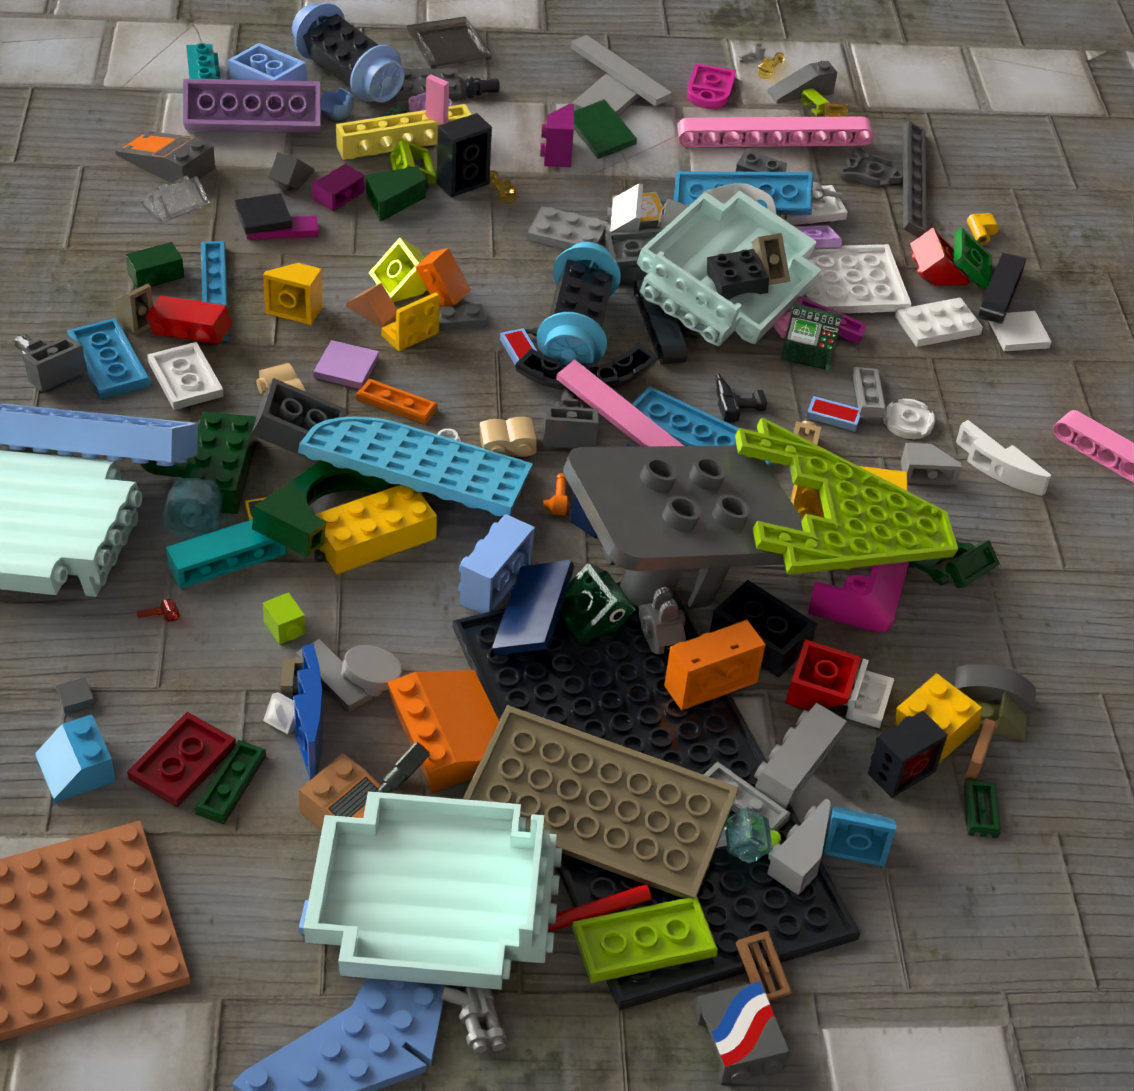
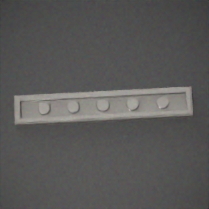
[571,35,672,106]

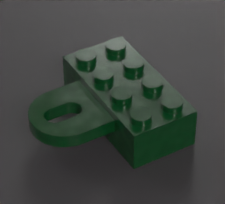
[140,411,258,514]

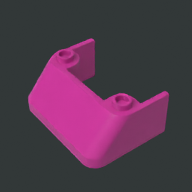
[808,562,909,633]

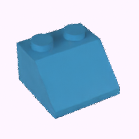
[35,714,116,803]
[823,806,897,867]

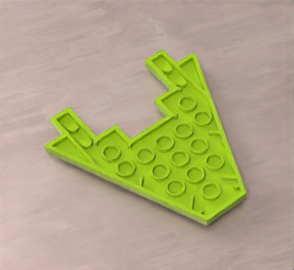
[735,418,958,574]

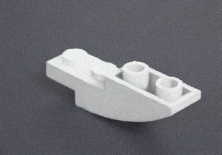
[956,420,1051,496]

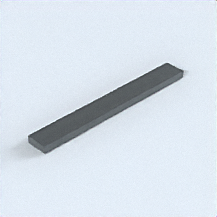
[903,120,927,238]

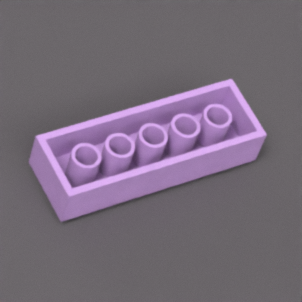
[183,79,321,133]

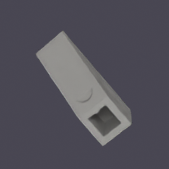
[768,798,831,895]

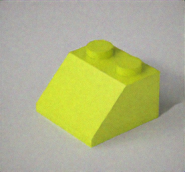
[369,238,427,302]

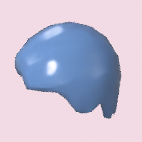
[321,88,354,121]

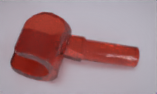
[137,599,180,622]

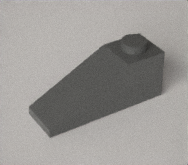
[768,61,837,103]

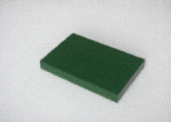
[574,99,637,159]

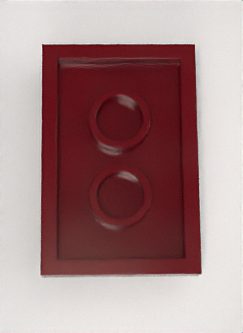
[127,712,236,807]

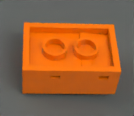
[664,620,765,710]

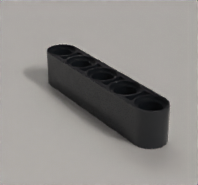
[978,253,1026,324]
[633,279,687,365]

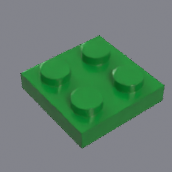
[954,228,992,290]

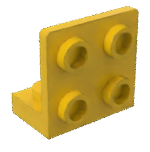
[381,292,440,351]

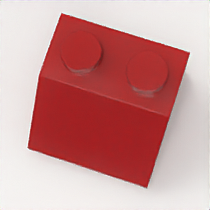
[910,228,970,286]
[785,639,861,711]

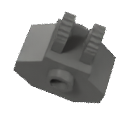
[639,587,686,655]

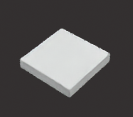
[989,311,1051,352]

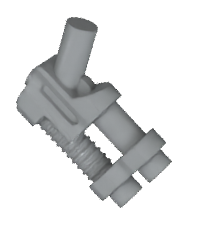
[440,986,507,1053]

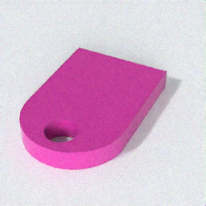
[687,63,737,109]

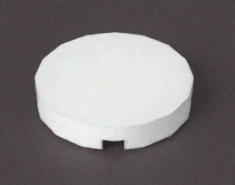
[884,399,935,439]

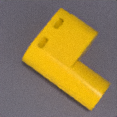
[967,213,999,246]

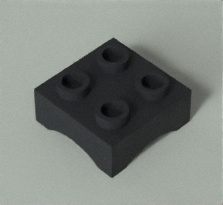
[707,249,769,300]

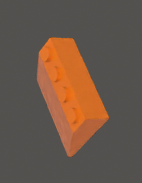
[387,670,499,793]

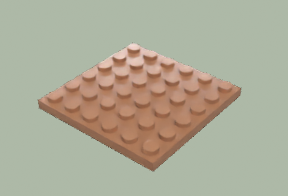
[0,821,191,1041]

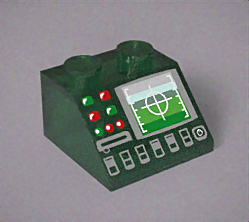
[781,303,843,371]

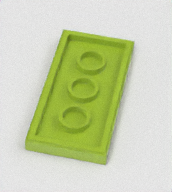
[572,896,718,983]

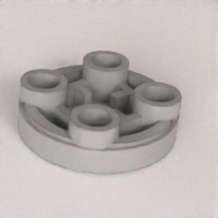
[341,645,402,696]

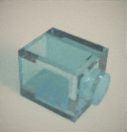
[725,807,772,864]

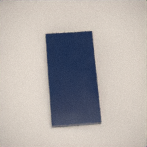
[492,560,575,655]

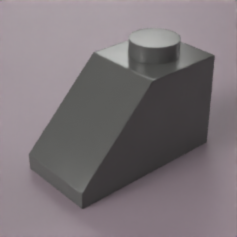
[268,152,315,191]

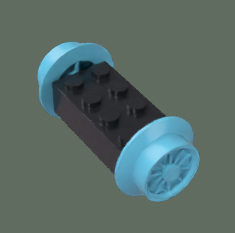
[537,242,621,365]

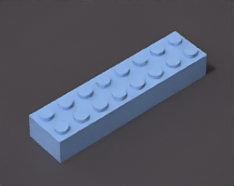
[0,404,198,466]

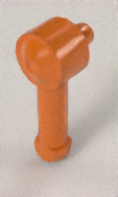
[543,473,570,516]

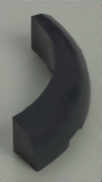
[515,343,658,391]

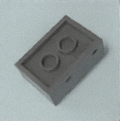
[606,228,664,285]

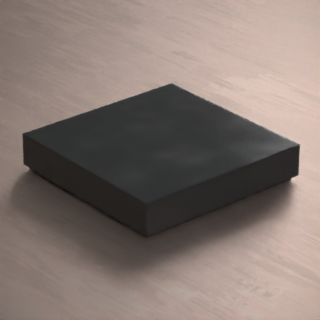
[235,193,292,234]

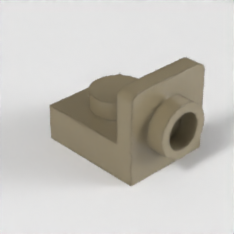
[281,658,303,700]

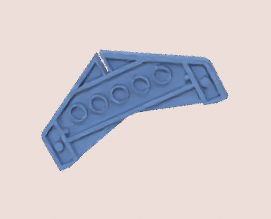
[232,978,448,1091]

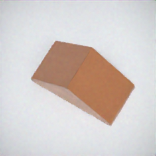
[346,283,398,327]

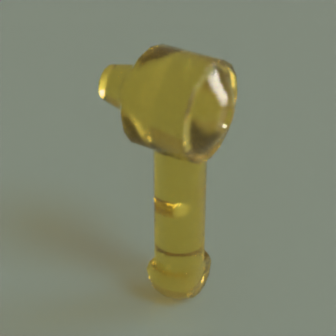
[757,52,785,79]
[490,170,516,203]

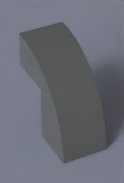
[955,664,1036,712]

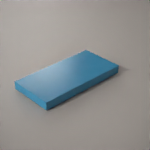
[67,318,151,399]

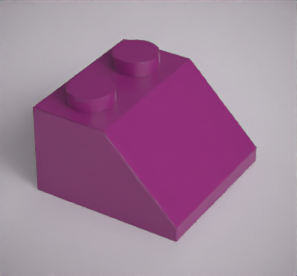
[540,104,574,167]

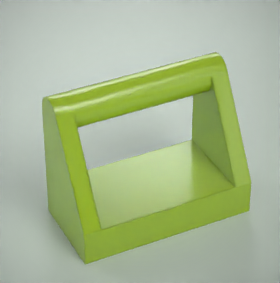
[389,138,437,183]

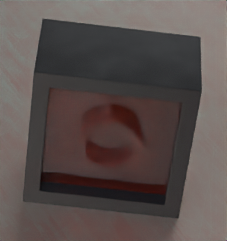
[868,711,948,798]

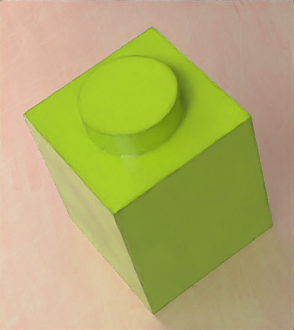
[263,592,305,645]

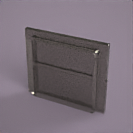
[407,16,491,69]

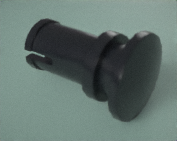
[465,76,500,98]

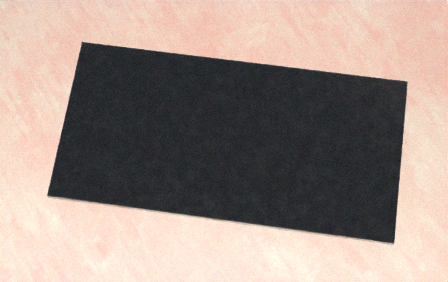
[452,582,860,1011]

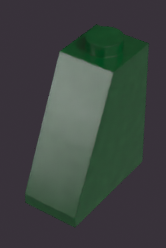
[365,166,428,221]

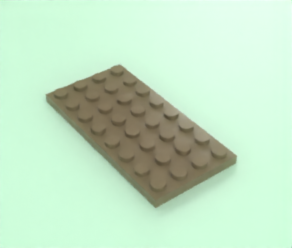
[463,705,739,899]

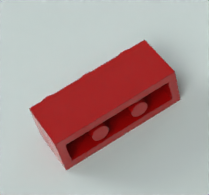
[146,295,233,344]

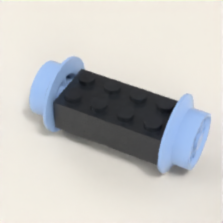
[292,3,405,102]

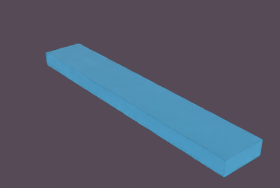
[201,241,229,341]

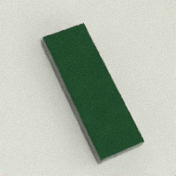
[195,740,266,825]

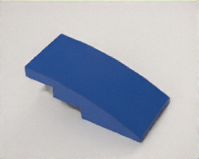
[293,643,323,780]

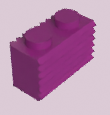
[312,163,365,211]

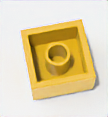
[895,673,982,763]

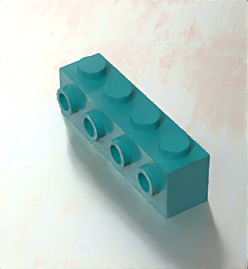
[186,43,221,79]

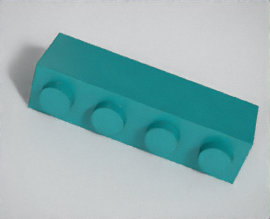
[166,519,286,589]

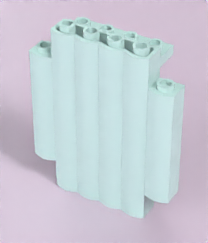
[637,191,822,346]
[0,450,142,597]
[304,791,562,990]

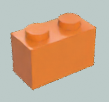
[415,248,471,307]

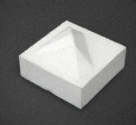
[263,692,295,734]

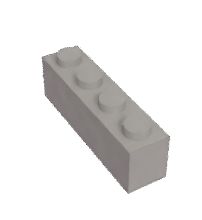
[754,703,847,810]

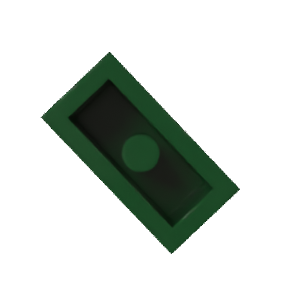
[125,242,184,289]

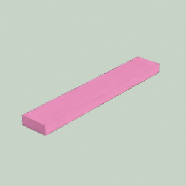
[557,359,684,446]

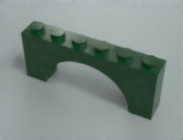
[252,460,401,557]

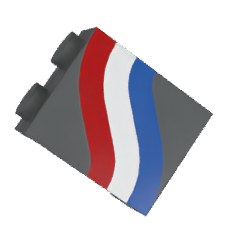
[694,982,789,1084]

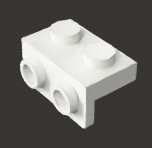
[843,659,894,728]

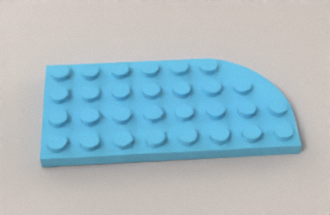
[298,417,533,516]

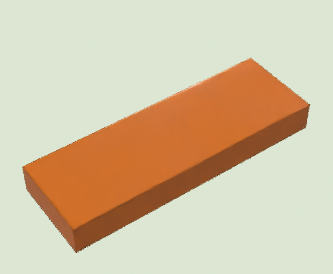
[357,379,438,425]

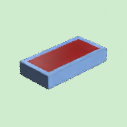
[500,328,538,364]
[806,396,861,432]

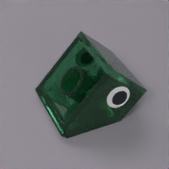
[559,563,636,643]

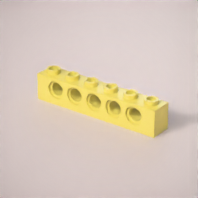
[336,104,471,160]

